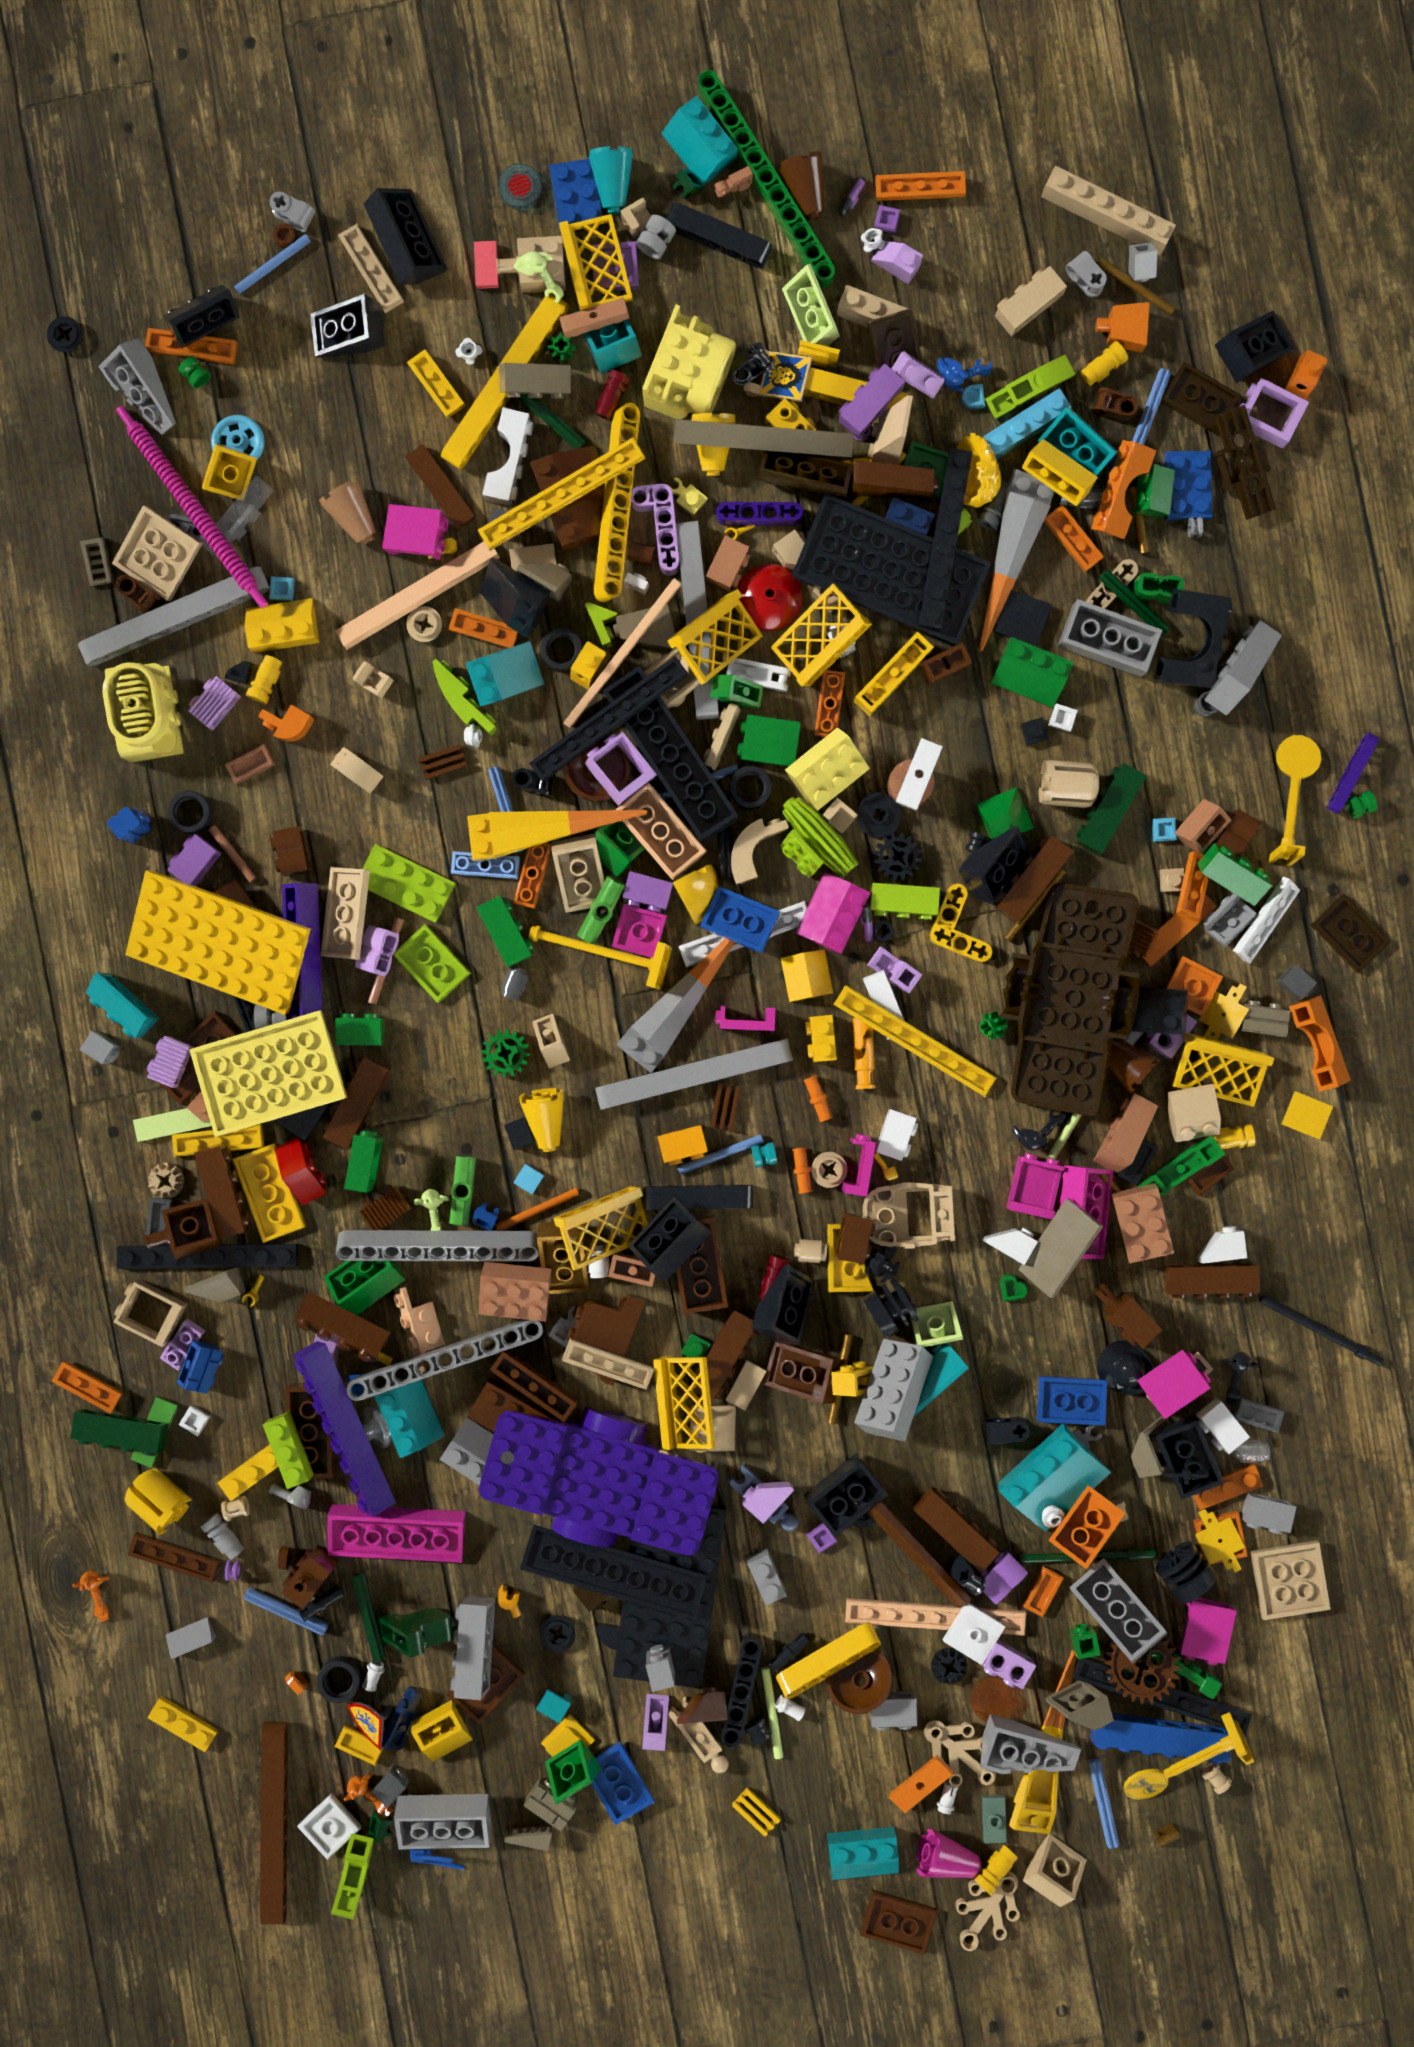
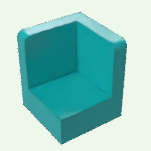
[536,1689,572,1723]

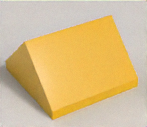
[202,444,257,501]
[781,949,833,1002]

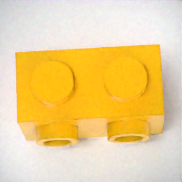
[765,398,816,430]
[805,1015,837,1062]
[831,1362,874,1397]

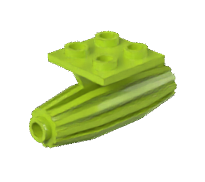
[780,797,859,878]

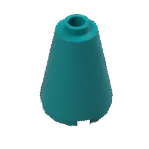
[589,146,633,214]

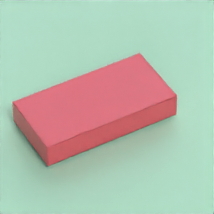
[474,241,499,289]

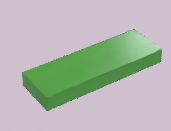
[130,1396,179,1468]

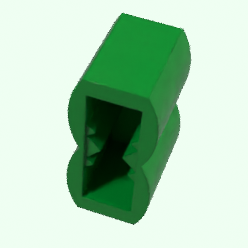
[1133,573,1184,604]

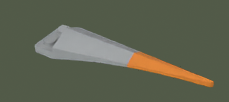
[978,469,1054,652]
[616,939,735,1073]

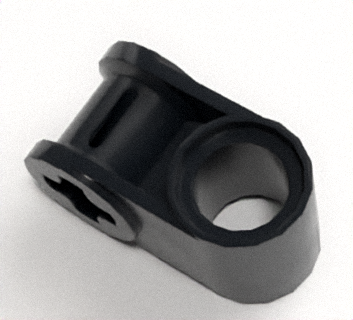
[732,342,775,385]
[512,768,557,797]
[985,1416,1030,1445]
[946,1554,986,1595]

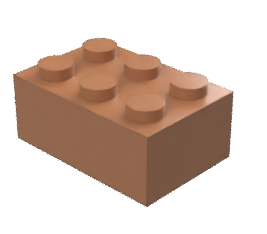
[1111,1183,1174,1263]
[478,1262,552,1322]

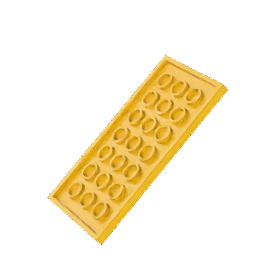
[125,870,311,1015]

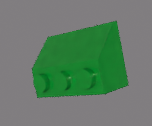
[991,637,1074,708]
[324,1261,406,1315]

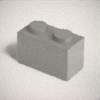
[1240,1492,1296,1535]
[747,1548,786,1605]
[646,1645,675,1692]
[870,1692,917,1730]

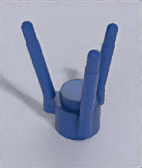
[410,1849,465,1870]

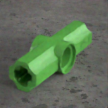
[577,876,626,944]
[449,1156,476,1225]

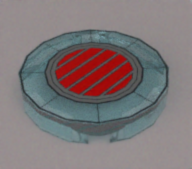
[498,163,543,211]

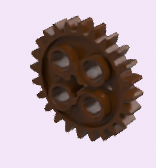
[1105,1639,1181,1704]

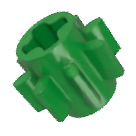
[548,332,576,364]
[979,1011,1008,1040]

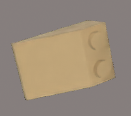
[868,395,913,465]
[552,833,605,913]

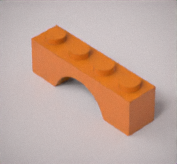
[1091,440,1157,539]
[1289,995,1351,1092]

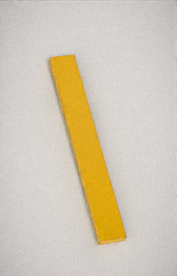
[478,437,645,551]
[834,985,997,1097]

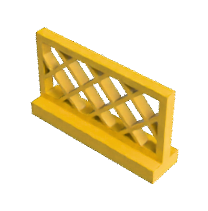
[559,214,633,311]
[771,584,872,687]
[667,589,763,685]
[1172,1032,1275,1107]
[553,1186,648,1270]
[653,1356,716,1450]

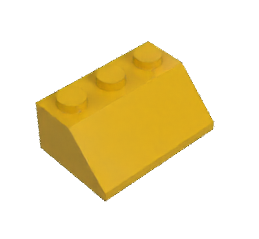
[245,598,320,653]

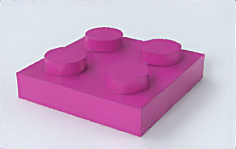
[612,904,667,958]

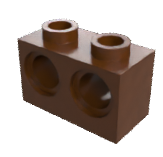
[919,643,972,686]

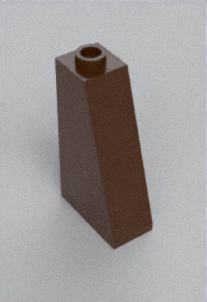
[851,460,938,498]

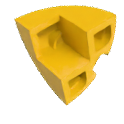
[673,864,718,925]

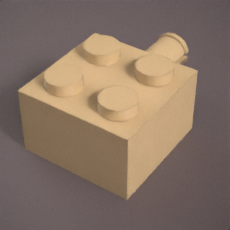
[496,236,566,293]

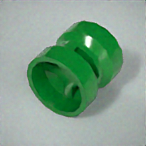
[178,356,211,389]
[1346,790,1378,819]

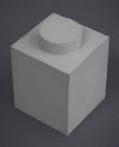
[1128,242,1157,282]
[79,1031,121,1064]

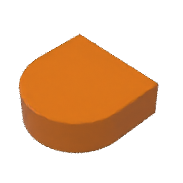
[285,1670,309,1695]

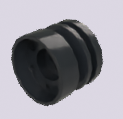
[862,1278,919,1339]
[1155,1541,1217,1603]

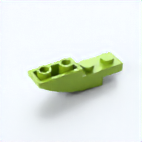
[985,355,1076,420]
[433,659,498,736]

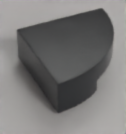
[224,661,253,685]
[597,1623,620,1650]

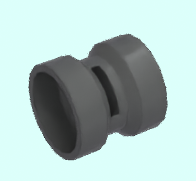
[1194,691,1218,717]

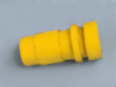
[1080,341,1128,386]
[246,655,282,704]
[1205,1124,1255,1149]
[974,1845,1018,1896]

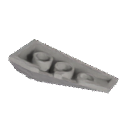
[98,337,176,435]
[980,1714,1081,1774]

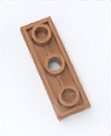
[559,297,629,339]

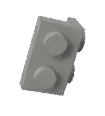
[1204,894,1257,948]

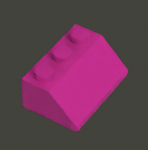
[795,872,870,954]

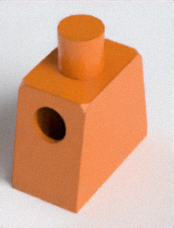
[1095,302,1149,353]
[1285,350,1328,400]

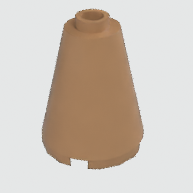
[319,478,376,545]

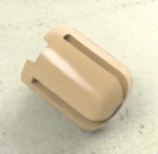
[1039,760,1099,808]

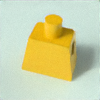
[570,641,611,690]

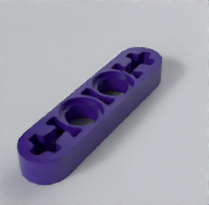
[716,502,803,526]
[1327,732,1379,814]

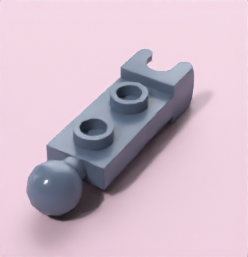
[728,1464,799,1531]

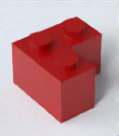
[274,1137,327,1205]

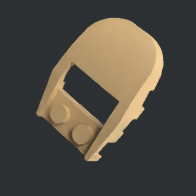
[863,1182,956,1249]

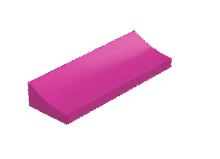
[328,1504,466,1563]

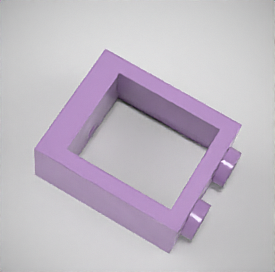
[1240,378,1309,449]
[585,732,657,806]

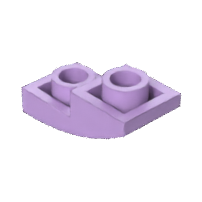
[160,1318,206,1370]

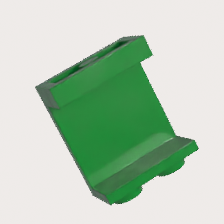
[737,715,801,769]

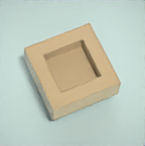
[1159,868,1184,892]

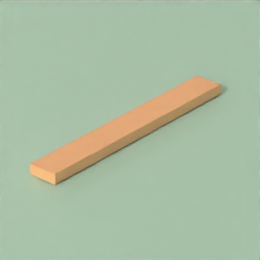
[335,542,499,650]
[564,578,681,728]
[845,1598,1026,1636]

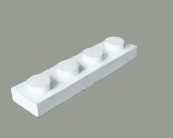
[1233,877,1300,964]

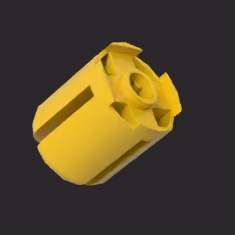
[124,1469,192,1535]

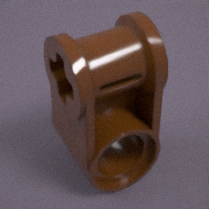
[1092,387,1138,423]
[116,575,162,613]

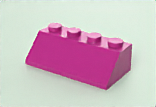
[1060,1165,1114,1259]

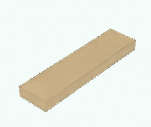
[338,224,404,313]
[562,1338,655,1390]

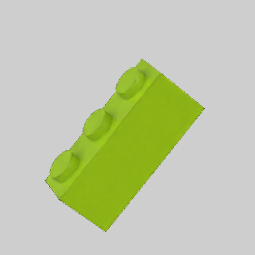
[869,883,940,920]
[262,1411,314,1489]

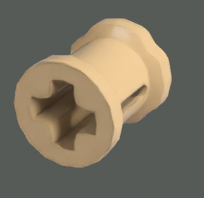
[221,1496,250,1522]
[1201,1763,1232,1794]

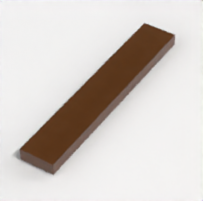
[867,1503,971,1607]

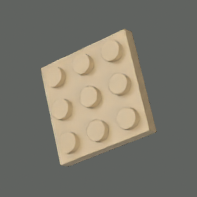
[112,505,203,601]
[1250,1540,1331,1620]

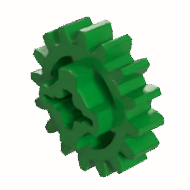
[481,1029,531,1077]

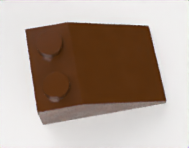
[763,1341,844,1404]

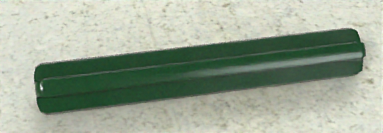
[518,394,586,449]
[1099,570,1170,636]
[351,1573,386,1662]

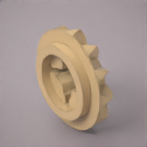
[406,606,442,642]
[811,1152,847,1188]
[147,1163,184,1199]

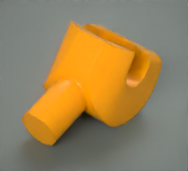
[498,1584,521,1618]

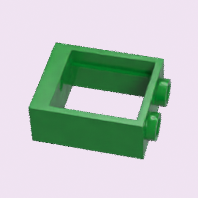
[344,1130,383,1193]

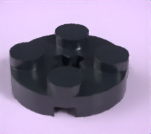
[857,792,902,838]

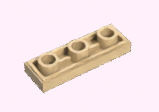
[703,703,741,772]

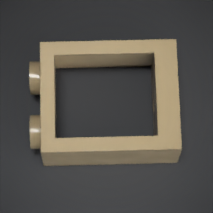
[113,1280,188,1347]

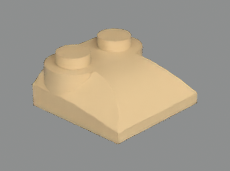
[644,647,700,708]
[690,1404,736,1453]

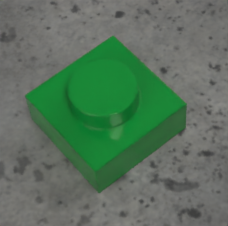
[681,1332,711,1357]

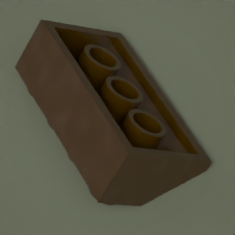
[758,450,853,500]

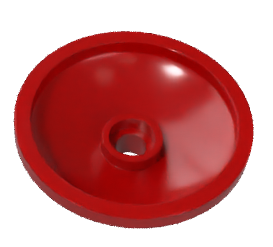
[737,564,803,631]

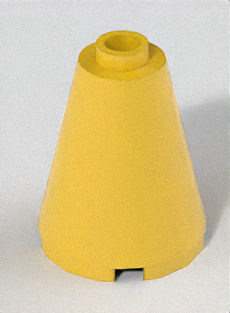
[691,413,736,476]
[519,1088,564,1152]

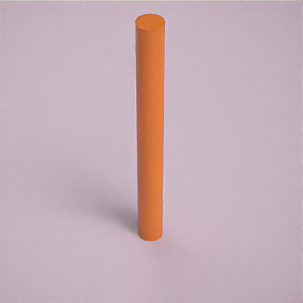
[495,1187,580,1231]

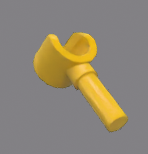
[724,525,755,541]
[427,538,457,559]
[874,1153,898,1181]
[242,1275,264,1307]

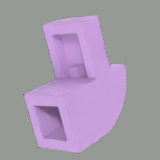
[867,947,922,993]

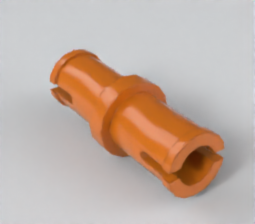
[803,1075,833,1122]
[792,1147,813,1194]

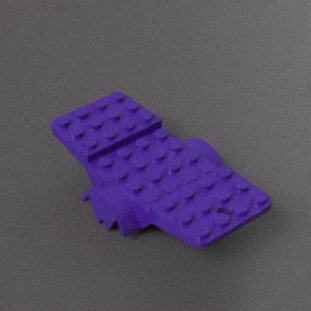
[479,1406,719,1555]

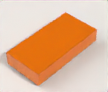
[1022,1565,1064,1617]

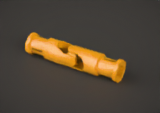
[853,999,875,1089]

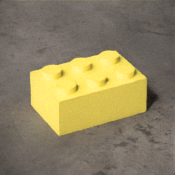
[785,728,870,811]

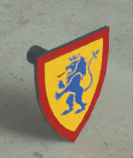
[346,1702,394,1750]

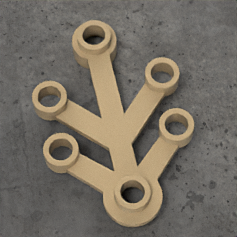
[924,1720,996,1787]
[955,1871,1020,1951]

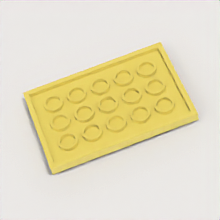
[189,1010,347,1137]

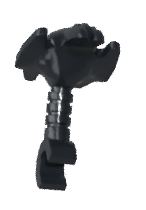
[1012,1111,1066,1151]
[865,1247,900,1283]
[1222,1352,1259,1405]

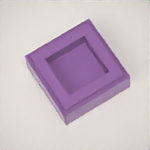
[874,205,901,235]
[806,1522,838,1554]

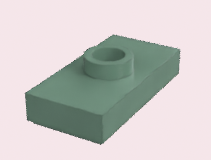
[982,1795,1007,1843]

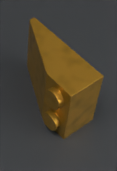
[537,1222,590,1294]

